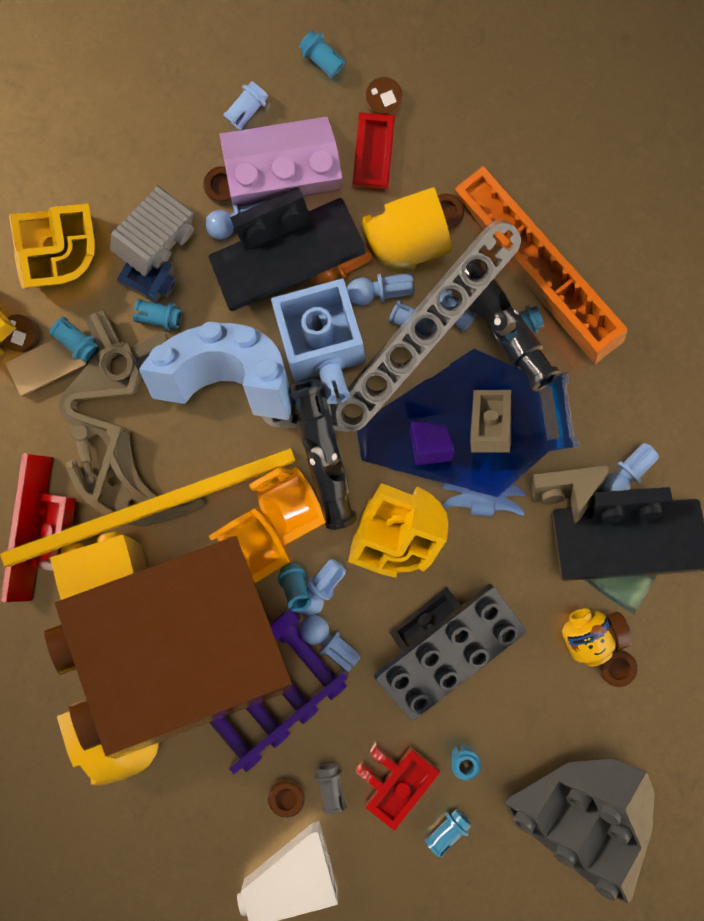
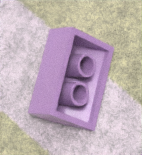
[219,116,342,207]

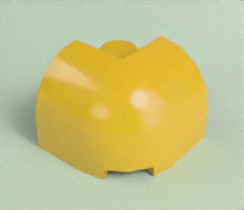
[361,187,452,273]
[9,203,95,289]
[348,483,449,578]
[57,711,159,786]

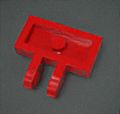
[356,746,440,831]

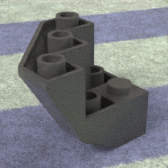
[505,758,655,904]

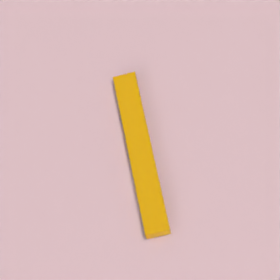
[0,448,295,567]

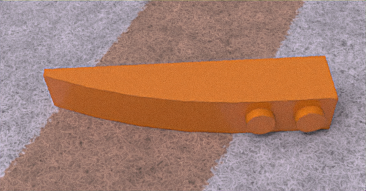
[454,166,628,364]

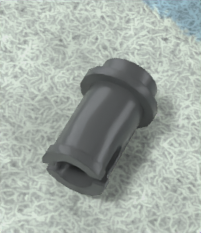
[314,763,347,814]

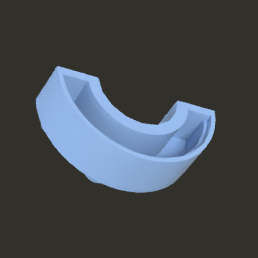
[139,322,293,420]

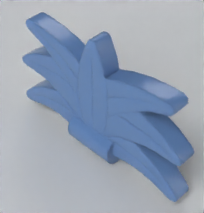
[442,461,526,517]

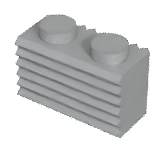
[110,186,194,276]

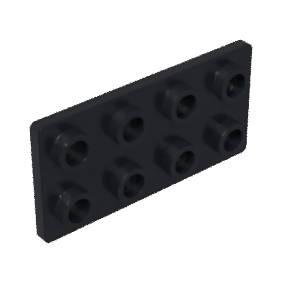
[209,187,367,311]
[552,487,704,581]
[374,584,527,721]

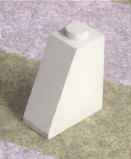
[237,821,338,921]

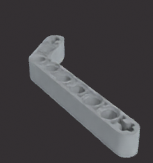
[262,220,521,432]

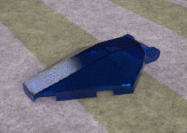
[357,349,580,497]

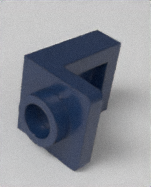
[117,261,177,303]

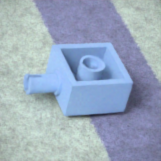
[271,278,366,404]

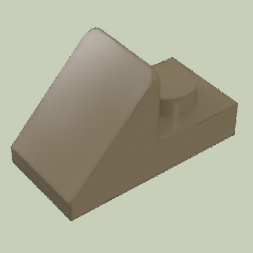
[470,390,511,452]
[530,465,609,524]

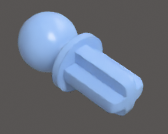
[205,201,266,240]
[347,273,414,306]
[601,443,659,492]
[299,559,346,617]
[300,615,360,672]

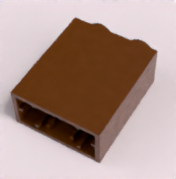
[44,536,292,759]

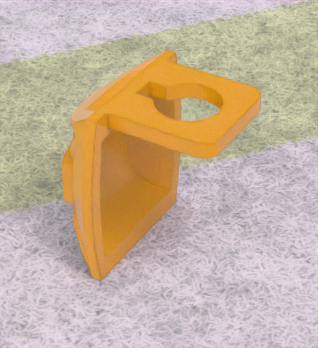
[249,467,326,546]
[209,508,290,583]

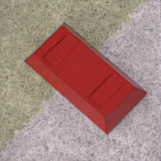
[352,112,395,189]

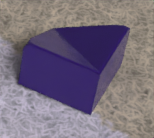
[409,422,455,466]

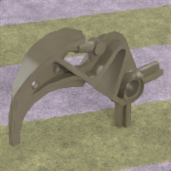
[59,310,205,526]

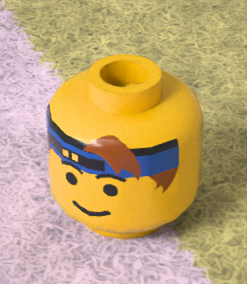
[562,608,617,667]

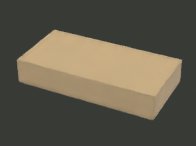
[5,339,89,397]

